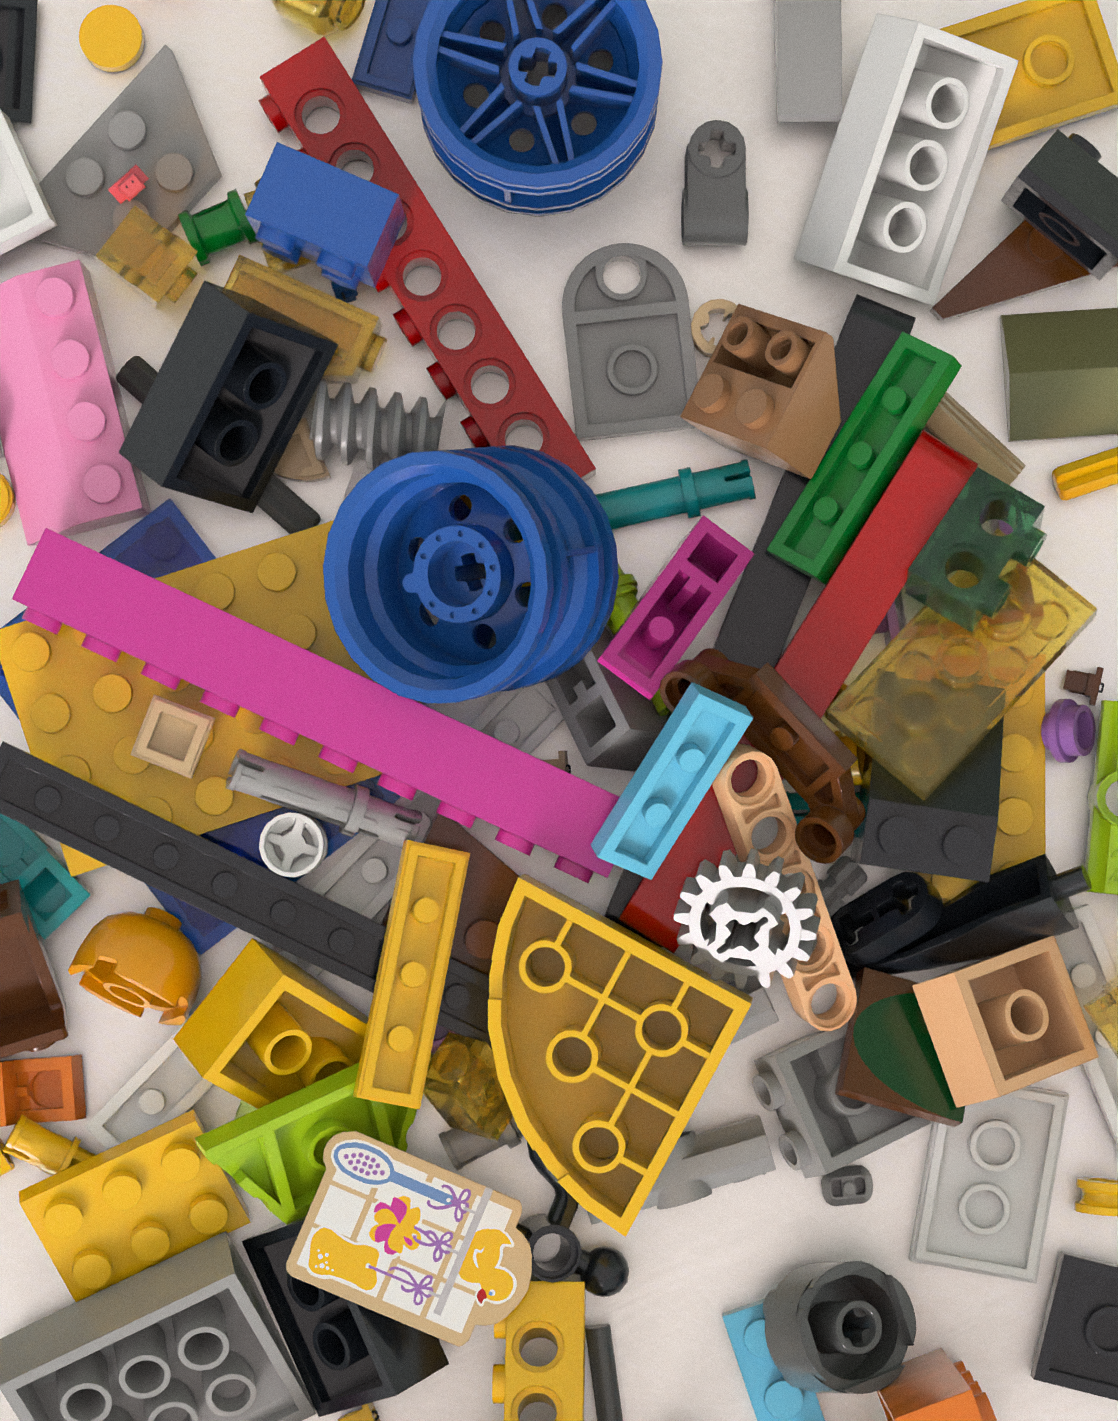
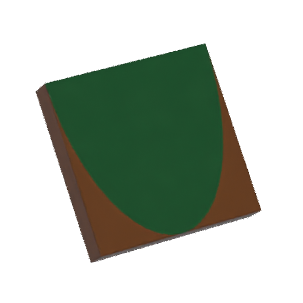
[835,967,965,1127]

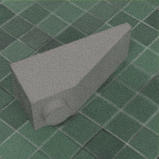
[546,627,669,772]

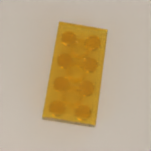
[826,528,1097,801]

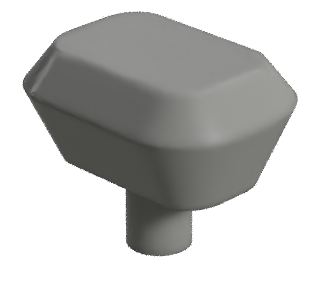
[821,1165,873,1206]

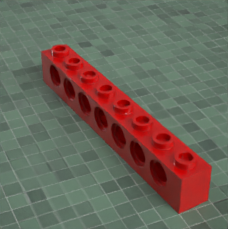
[258,36,596,482]

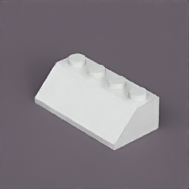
[793,13,1019,306]

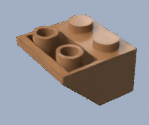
[680,304,841,479]

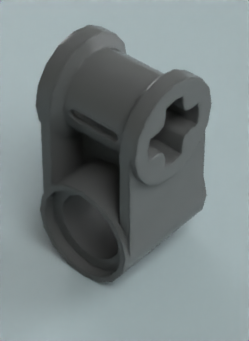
[681,120,749,246]

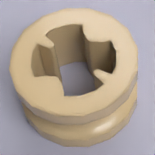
[691,299,737,358]

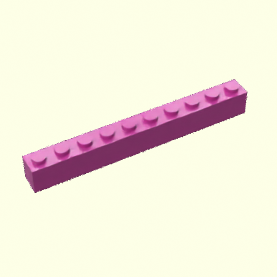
[12,528,620,884]

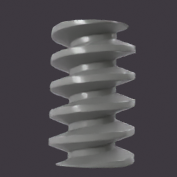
[309,378,446,470]

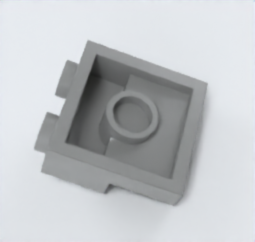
[753,1022,931,1179]

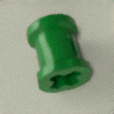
[178,189,259,267]

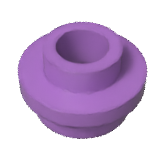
[1041,699,1096,763]

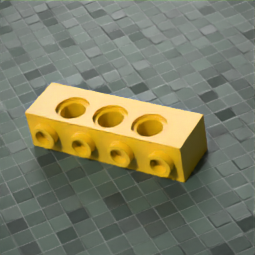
[492,1281,586,1421]

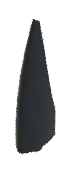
[847,854,1092,979]

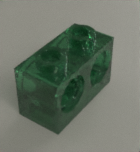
[905,467,1047,633]

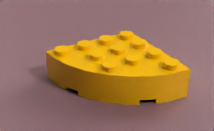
[488,874,753,1237]

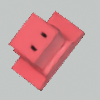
[107,164,149,204]

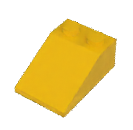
[173,938,368,1109]

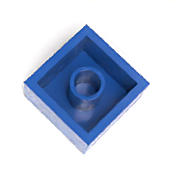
[245,142,406,290]

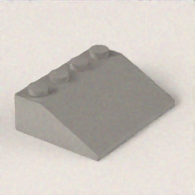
[0,1231,316,1421]

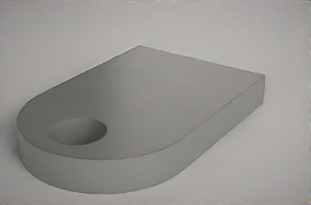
[562,243,698,441]

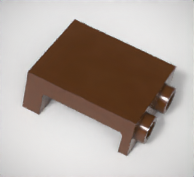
[0,879,69,1058]

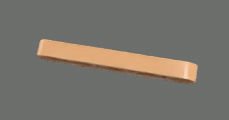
[712,743,857,1031]

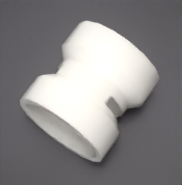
[259,812,328,877]

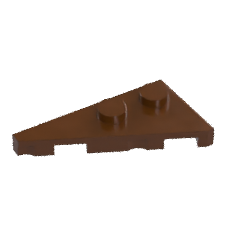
[930,220,1118,320]

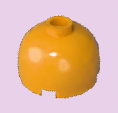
[68,907,202,1025]

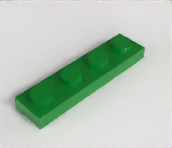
[767,331,962,585]

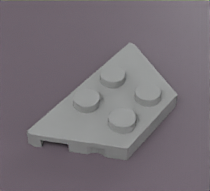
[33,45,222,269]

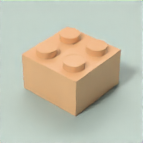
[912,936,1099,1108]

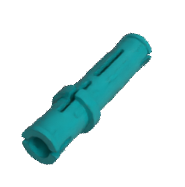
[595,459,756,530]

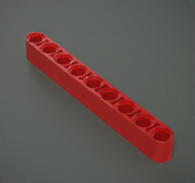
[618,430,978,954]

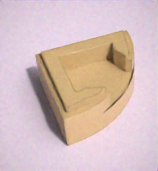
[274,417,331,483]

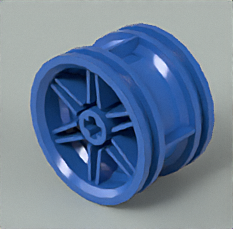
[412,0,663,217]
[323,445,619,704]

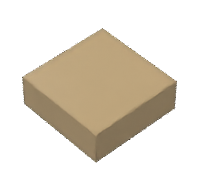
[130,694,216,779]

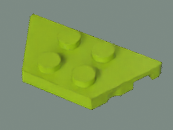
[195,1055,431,1225]

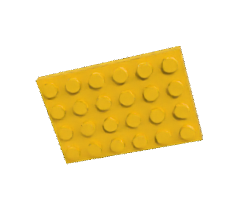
[0,520,422,877]

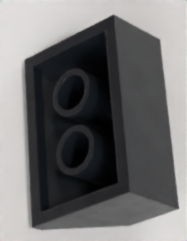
[118,280,339,514]
[242,1216,449,1417]

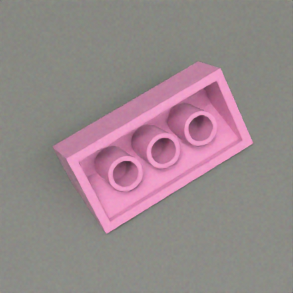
[0,260,152,546]

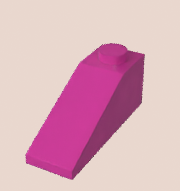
[597,515,754,700]

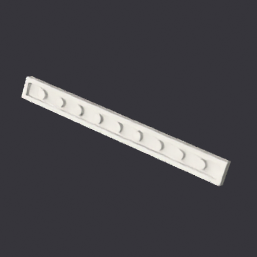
[84,682,564,1149]

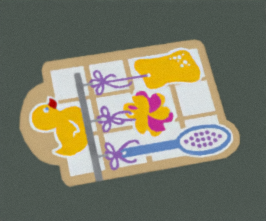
[286,1131,532,1347]

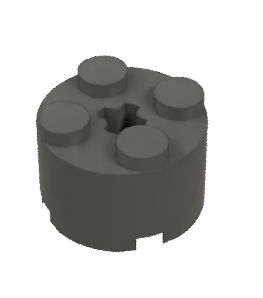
[763,1261,916,1394]

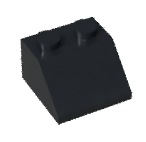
[1001,129,1118,281]

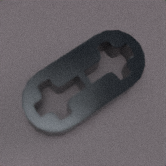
[830,872,943,969]

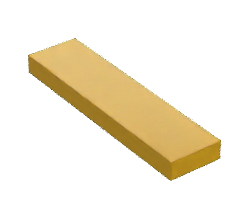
[353,840,470,1110]

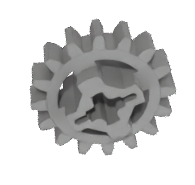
[674,849,820,989]

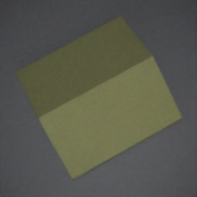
[1000,308,1118,442]

